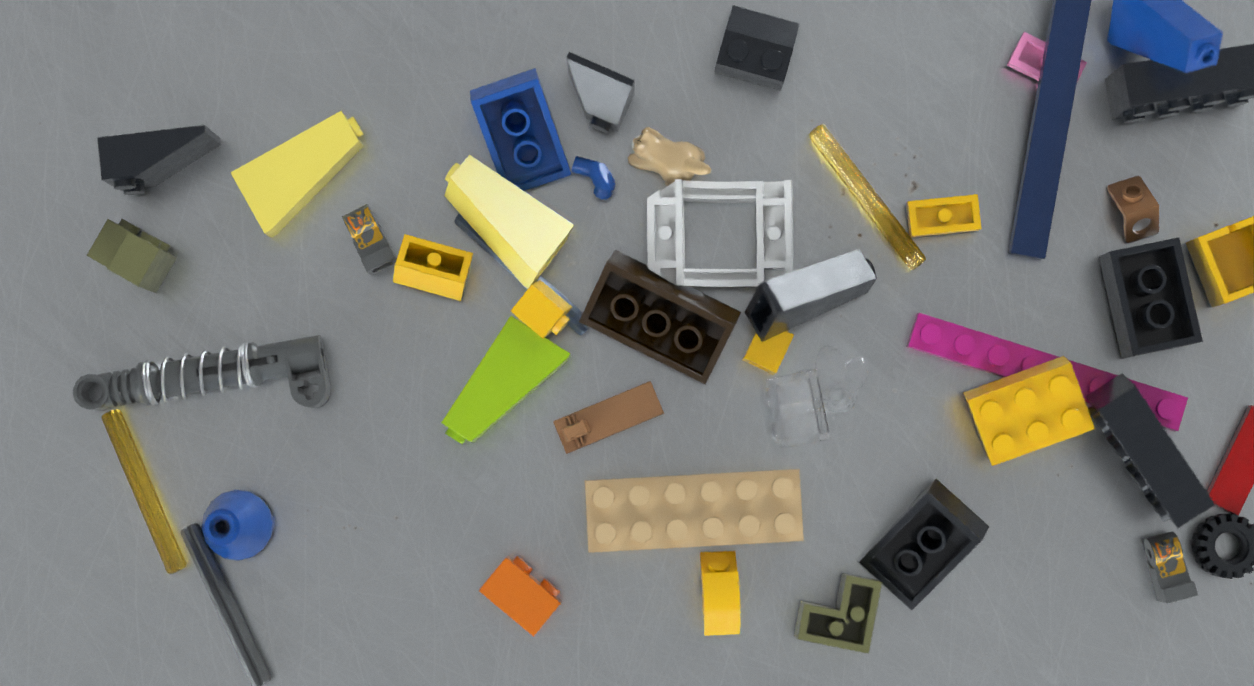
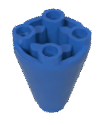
[202,490,275,561]

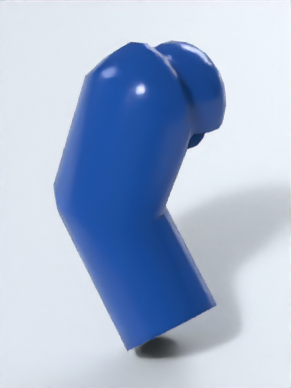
[572,156,615,200]

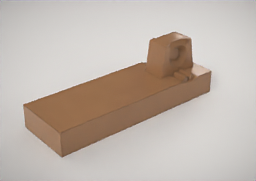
[553,381,664,454]

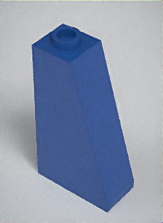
[1107,0,1223,73]

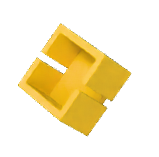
[1186,216,1254,307]

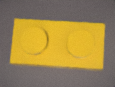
[906,194,982,238]

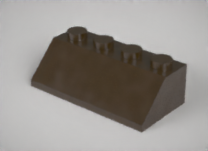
[579,250,741,384]

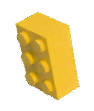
[963,356,1095,466]

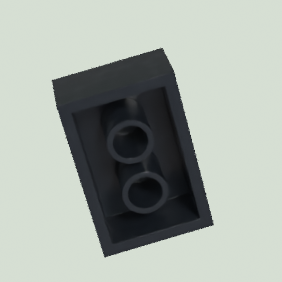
[1099,237,1203,359]

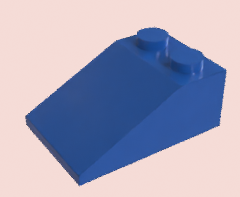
[470,68,572,191]

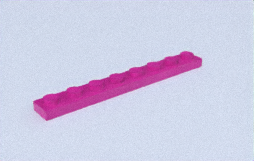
[907,313,1188,432]

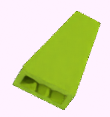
[441,316,571,445]

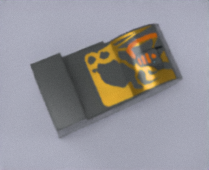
[342,204,397,276]
[1144,531,1198,603]

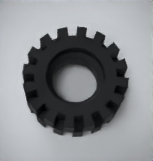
[1191,514,1254,579]

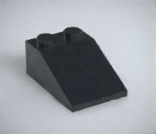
[97,125,221,195]
[859,479,989,610]

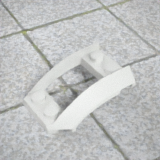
[647,179,795,287]

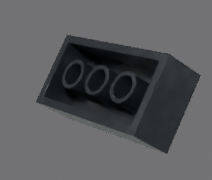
[1105,44,1254,123]
[1086,373,1215,528]

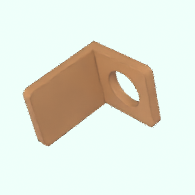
[1108,176,1159,243]

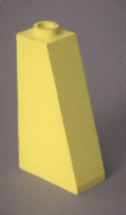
[230,111,364,238]
[444,155,574,289]

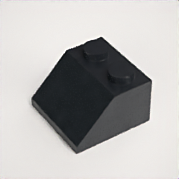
[714,5,800,91]

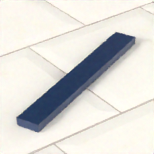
[1008,0,1092,259]

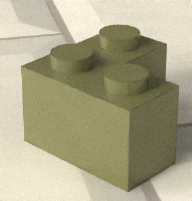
[86,219,177,293]
[794,573,882,654]

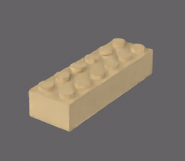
[585,469,804,553]

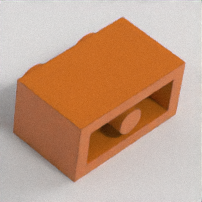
[479,556,562,637]

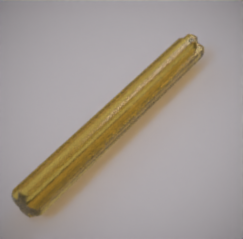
[809,124,926,270]
[101,409,186,574]

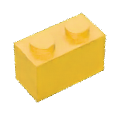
[393,234,473,301]

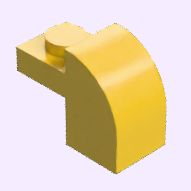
[700,551,740,636]

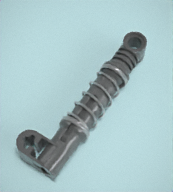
[73,335,331,411]

